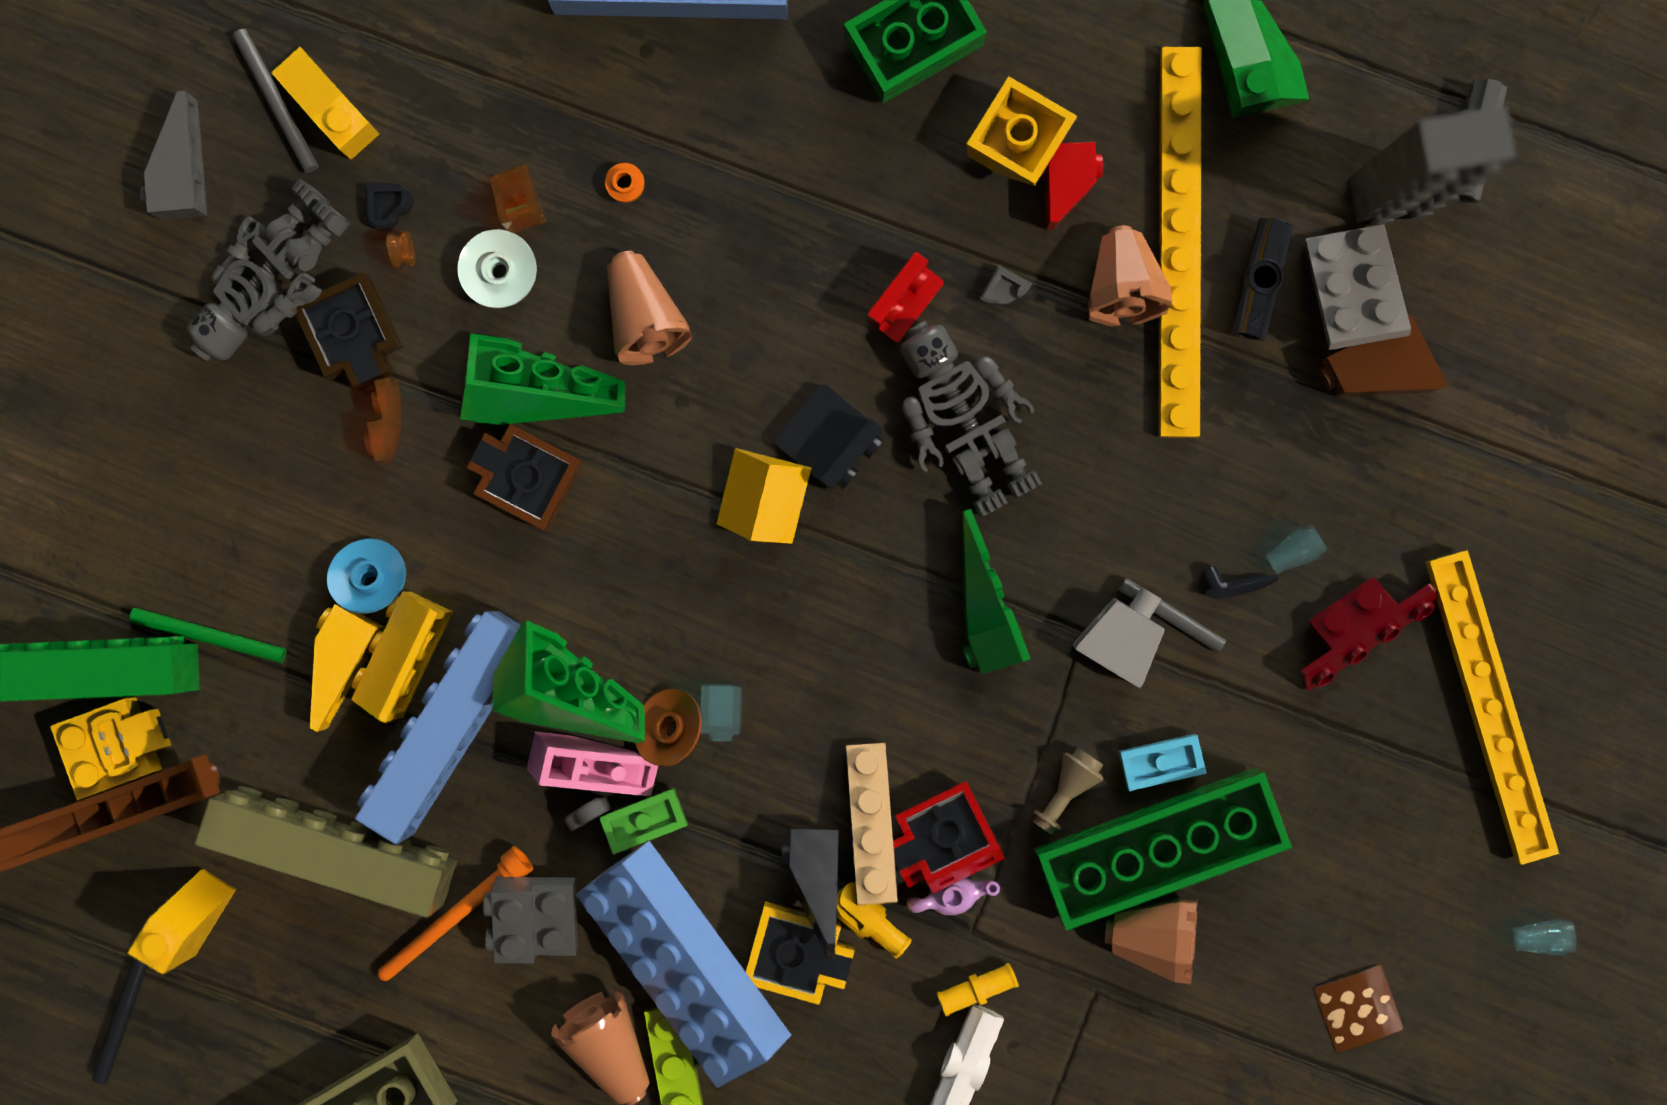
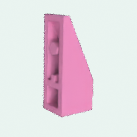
[527,732,658,796]

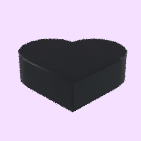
[366,184,414,231]

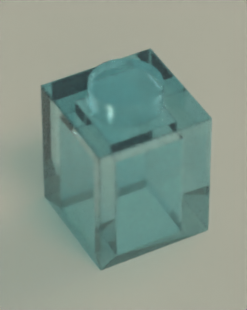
[700,684,743,741]

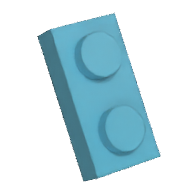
[1118,734,1206,791]

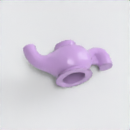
[907,877,1000,915]

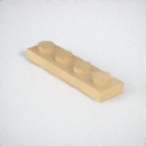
[846,743,898,906]

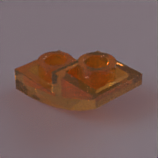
[364,377,402,464]

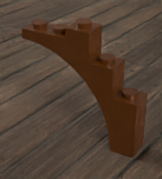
[0,754,220,872]

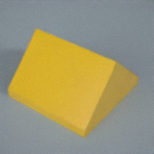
[717,448,811,544]

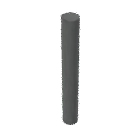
[1118,577,1226,653]

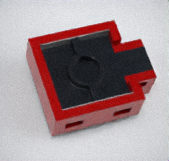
[893,781,1005,894]

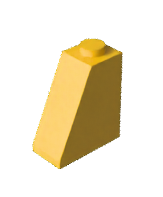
[128,869,236,974]

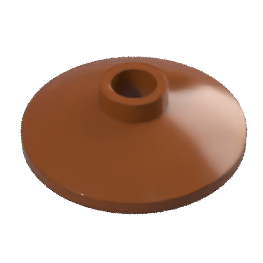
[635,689,702,767]

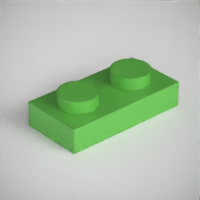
[599,788,688,854]

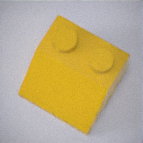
[967,76,1077,186]

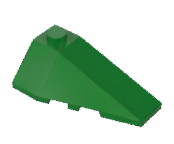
[1203,0,1309,119]
[460,333,625,425]
[961,509,1030,674]
[492,621,645,744]

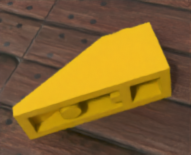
[271,47,379,160]
[310,604,385,732]

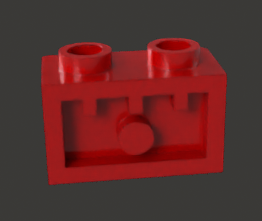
[867,251,944,343]

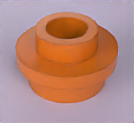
[605,163,645,203]

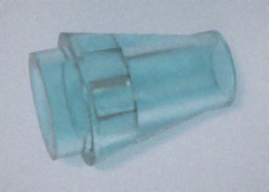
[1265,524,1328,575]
[1513,917,1577,957]

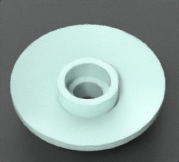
[458,229,537,308]

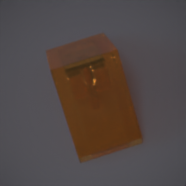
[490,164,547,233]

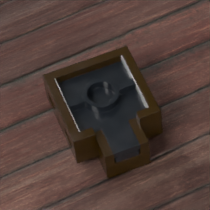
[296,272,403,391]

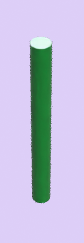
[129,607,286,663]

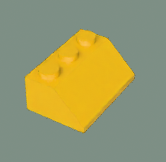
[351,592,453,723]

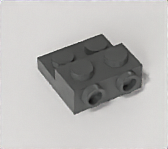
[483,877,578,964]

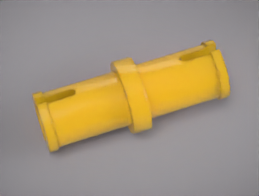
[936,963,1019,1017]

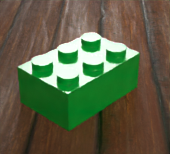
[844,0,987,104]

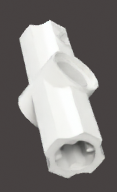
[930,1004,1004,1105]

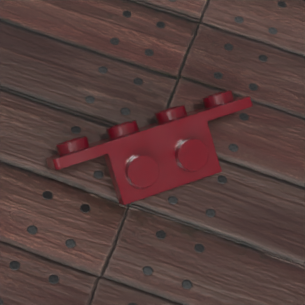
[1300,577,1437,691]

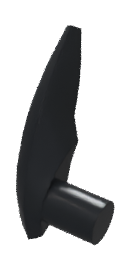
[1202,565,1278,599]

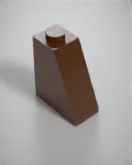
[1317,315,1448,397]

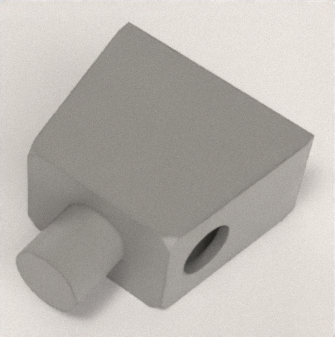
[1073,587,1165,688]

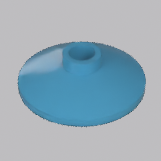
[327,539,406,614]

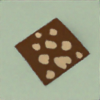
[1314,965,1403,1052]

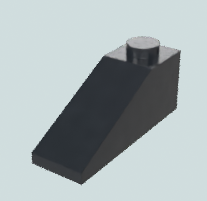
[782,829,838,958]

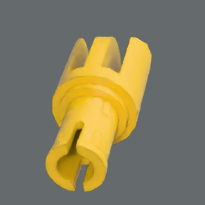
[836,882,912,959]

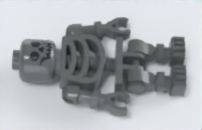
[187,178,351,361]
[900,321,1042,517]

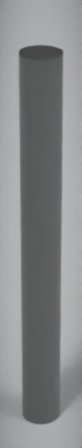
[232,29,319,173]

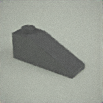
[140,91,207,220]

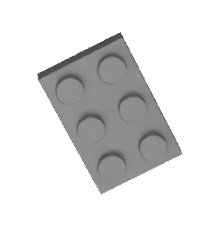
[1304,224,1411,350]

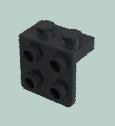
[775,384,884,492]

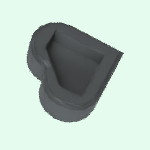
[564,797,613,832]

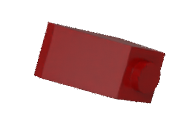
[1044,142,1103,229]

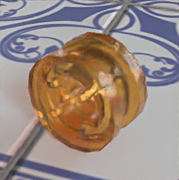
[386,230,416,269]

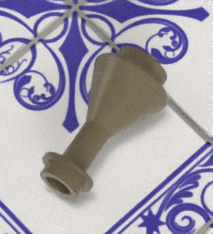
[1033,747,1103,835]

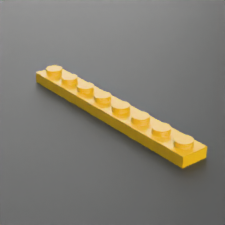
[1425,550,1559,865]

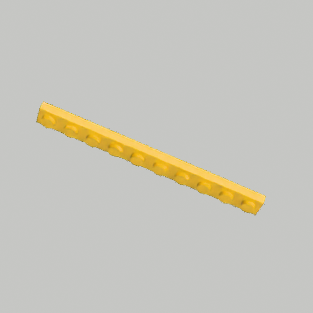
[1158,47,1201,438]

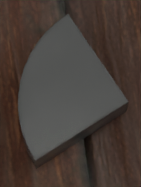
[979,265,1032,306]

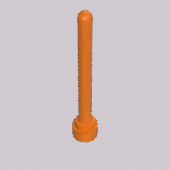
[377,846,533,981]

